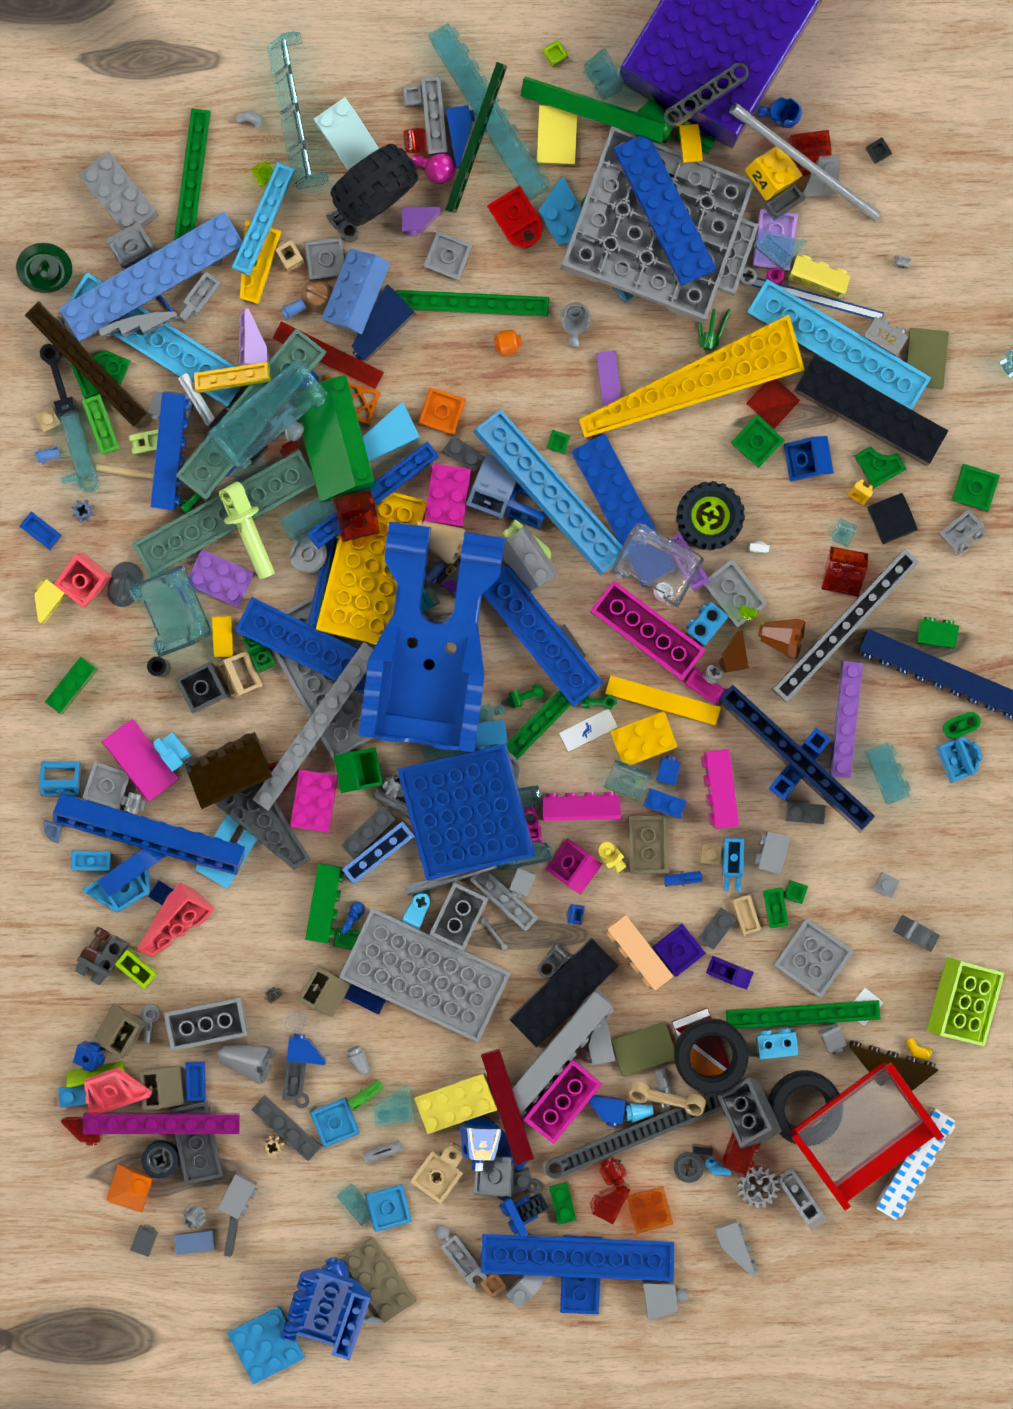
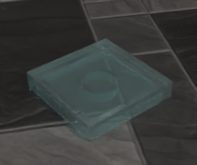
[604,759,651,801]

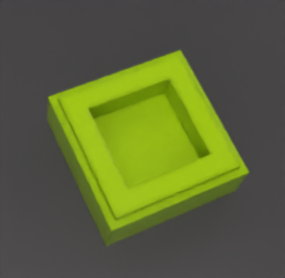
[542,40,568,67]

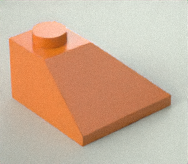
[106,1164,154,1212]

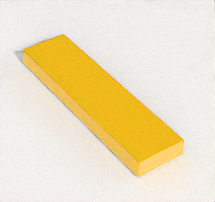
[194,362,271,393]

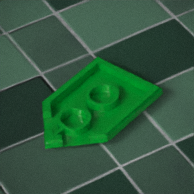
[70,350,131,399]

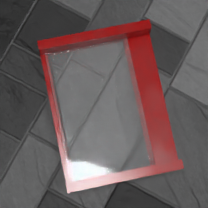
[791,1061,944,1211]

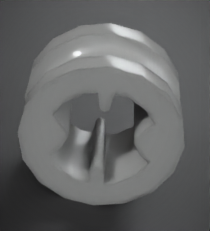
[893,255,911,269]
[740,267,757,286]
[703,665,722,684]

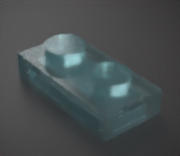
[337,1183,370,1226]

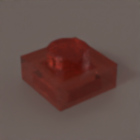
[280,441,301,458]

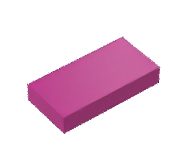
[684,668,726,705]

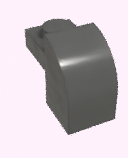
[893,915,940,952]

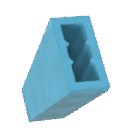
[363,403,420,463]

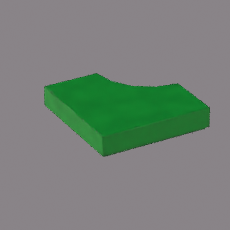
[854,446,907,489]

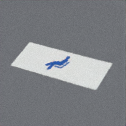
[559,709,618,752]

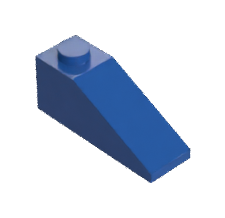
[446,105,475,169]

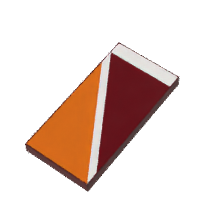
[671,1008,729,1094]

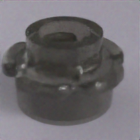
[265,987,282,1004]

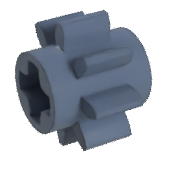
[71,499,96,523]

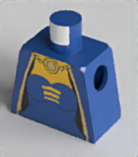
[460,1126,501,1171]

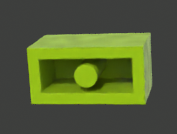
[115,948,159,989]

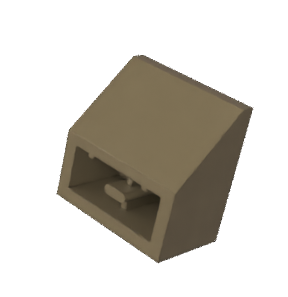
[298,965,351,1017]
[95,1003,146,1059]
[139,1065,184,1110]

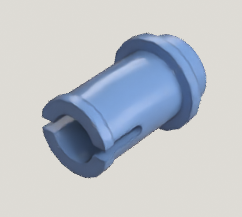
[281,298,306,320]
[35,446,60,464]
[426,561,447,586]

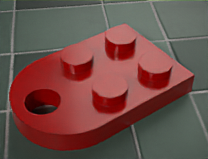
[487,185,543,248]

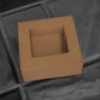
[480,1274,507,1298]

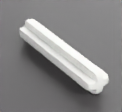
[178,373,215,426]

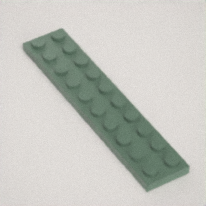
[175,328,327,500]
[132,450,316,578]

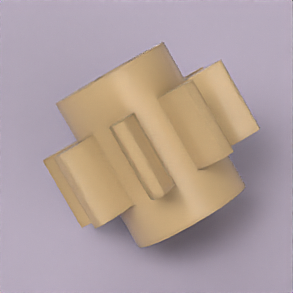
[261,1135,285,1159]

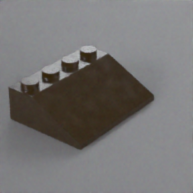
[185,732,272,809]

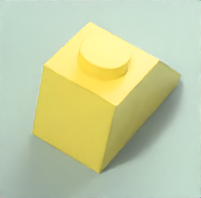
[35,579,66,624]

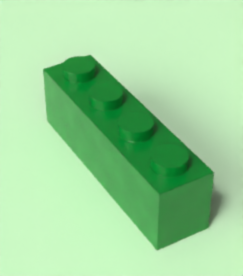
[305,863,344,944]

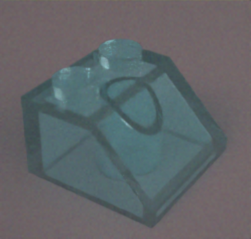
[583,48,624,101]

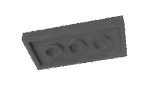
[169,1100,224,1185]

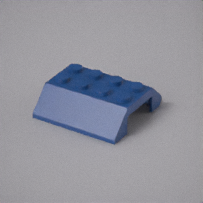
[280,1268,371,1361]

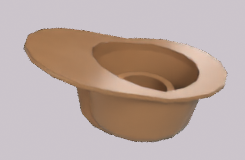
[301,280,334,315]

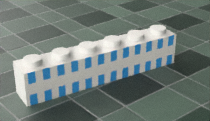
[874,1107,955,1220]

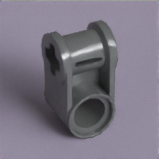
[326,210,359,242]
[538,942,572,978]

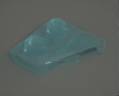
[753,230,807,271]
[373,1084,414,1127]

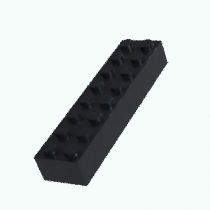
[793,355,949,466]

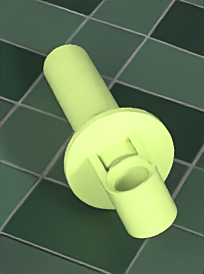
[219,482,275,579]

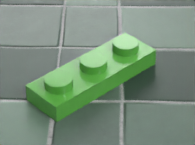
[82,394,120,455]

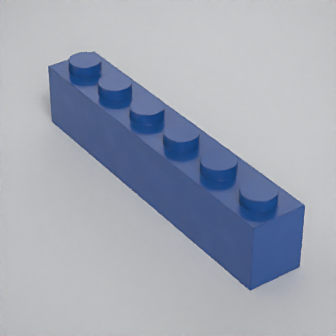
[151,391,191,510]

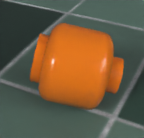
[494,329,522,356]

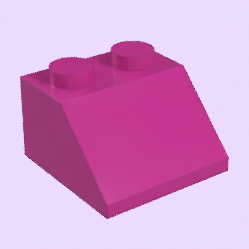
[545,838,602,895]

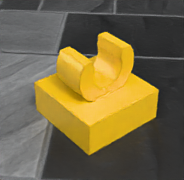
[847,479,873,506]

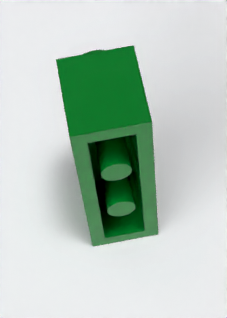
[45,656,98,714]

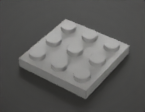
[773,918,854,998]

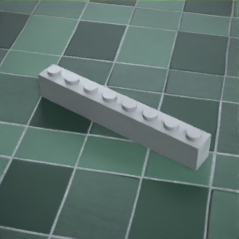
[512,988,614,1118]

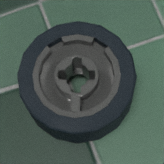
[142,1140,180,1179]

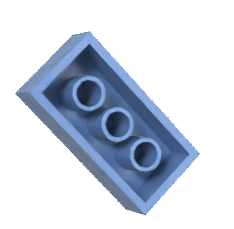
[321,248,391,335]

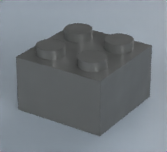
[175,662,229,714]

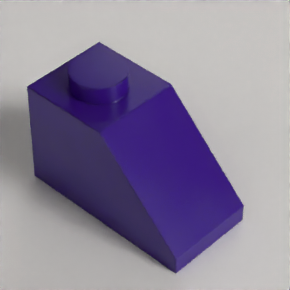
[706,956,754,990]

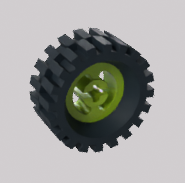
[676,481,745,551]

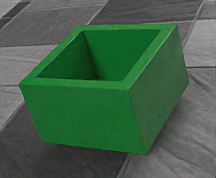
[333,747,383,793]

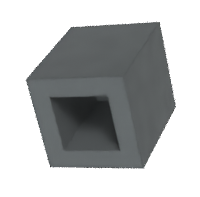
[130,1224,158,1257]

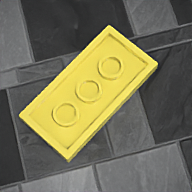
[414,1073,498,1134]

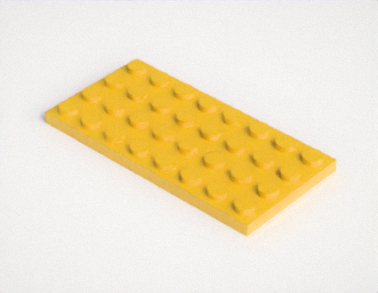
[316,492,427,645]

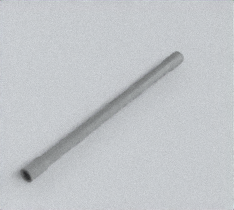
[729,103,880,221]

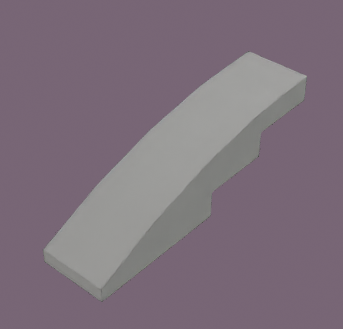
[98,311,179,339]

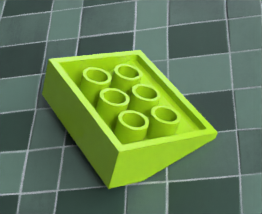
[926,957,1005,1047]

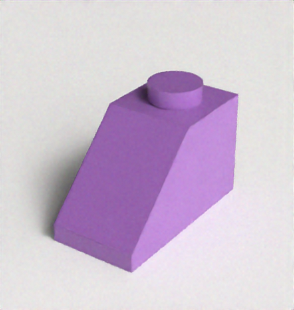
[402,207,441,237]

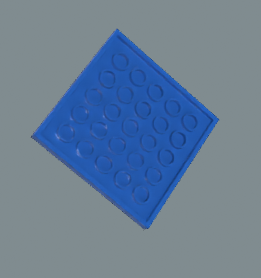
[397,743,536,881]

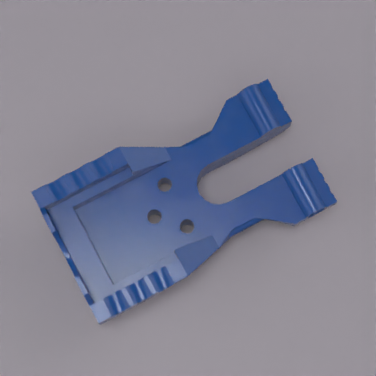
[358,521,506,752]

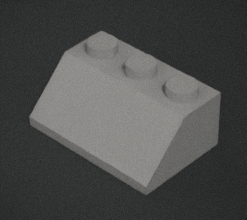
[503,525,558,591]

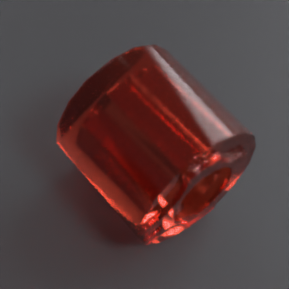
[403,128,428,154]

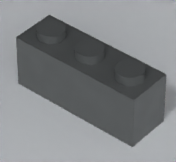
[341,805,396,859]

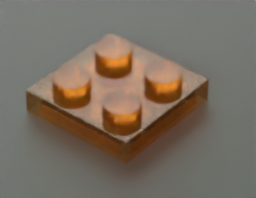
[626,1186,673,1234]

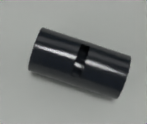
[147,657,171,677]

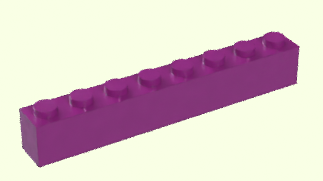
[83,1112,240,1134]

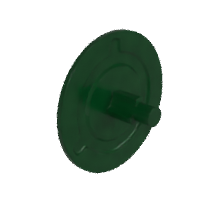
[16,243,73,293]

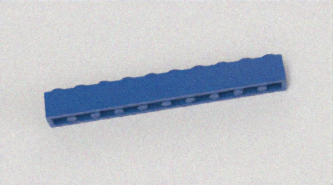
[53,794,245,875]

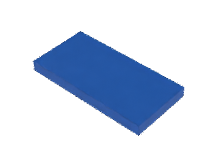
[560,1235,602,1314]

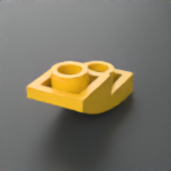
[679,124,703,163]
[212,616,233,658]

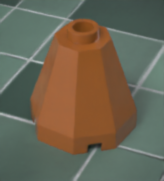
[758,619,806,659]

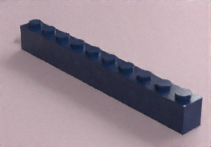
[858,629,1013,720]
[719,685,875,833]

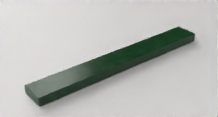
[445,62,507,213]

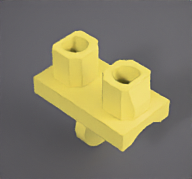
[598,841,626,873]

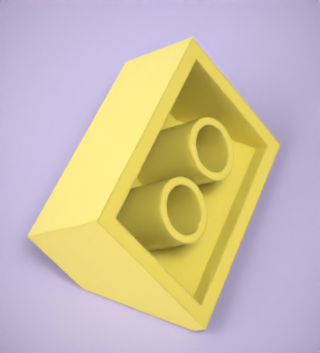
[787,255,851,300]

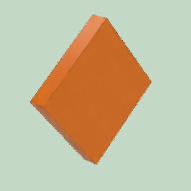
[418,387,466,435]

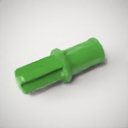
[347,1080,383,1111]

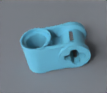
[401,892,430,929]

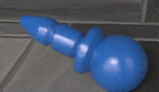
[342,901,365,934]

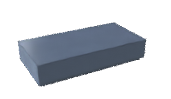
[174,1230,215,1255]

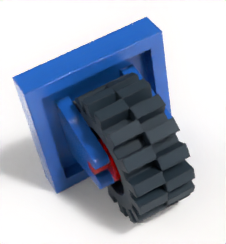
[499,1193,548,1237]

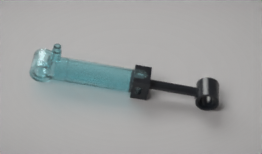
[40,344,100,493]

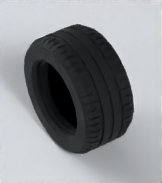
[674,1018,749,1094]
[768,1070,843,1146]

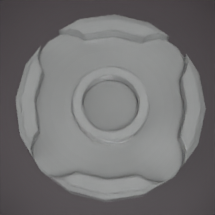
[290,536,327,574]

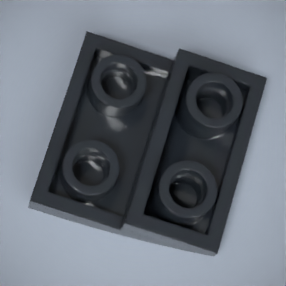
[867,493,918,545]

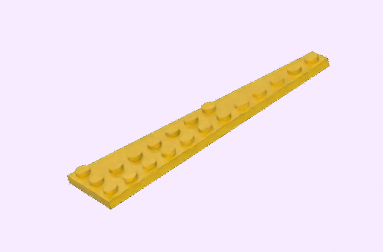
[579,314,805,438]

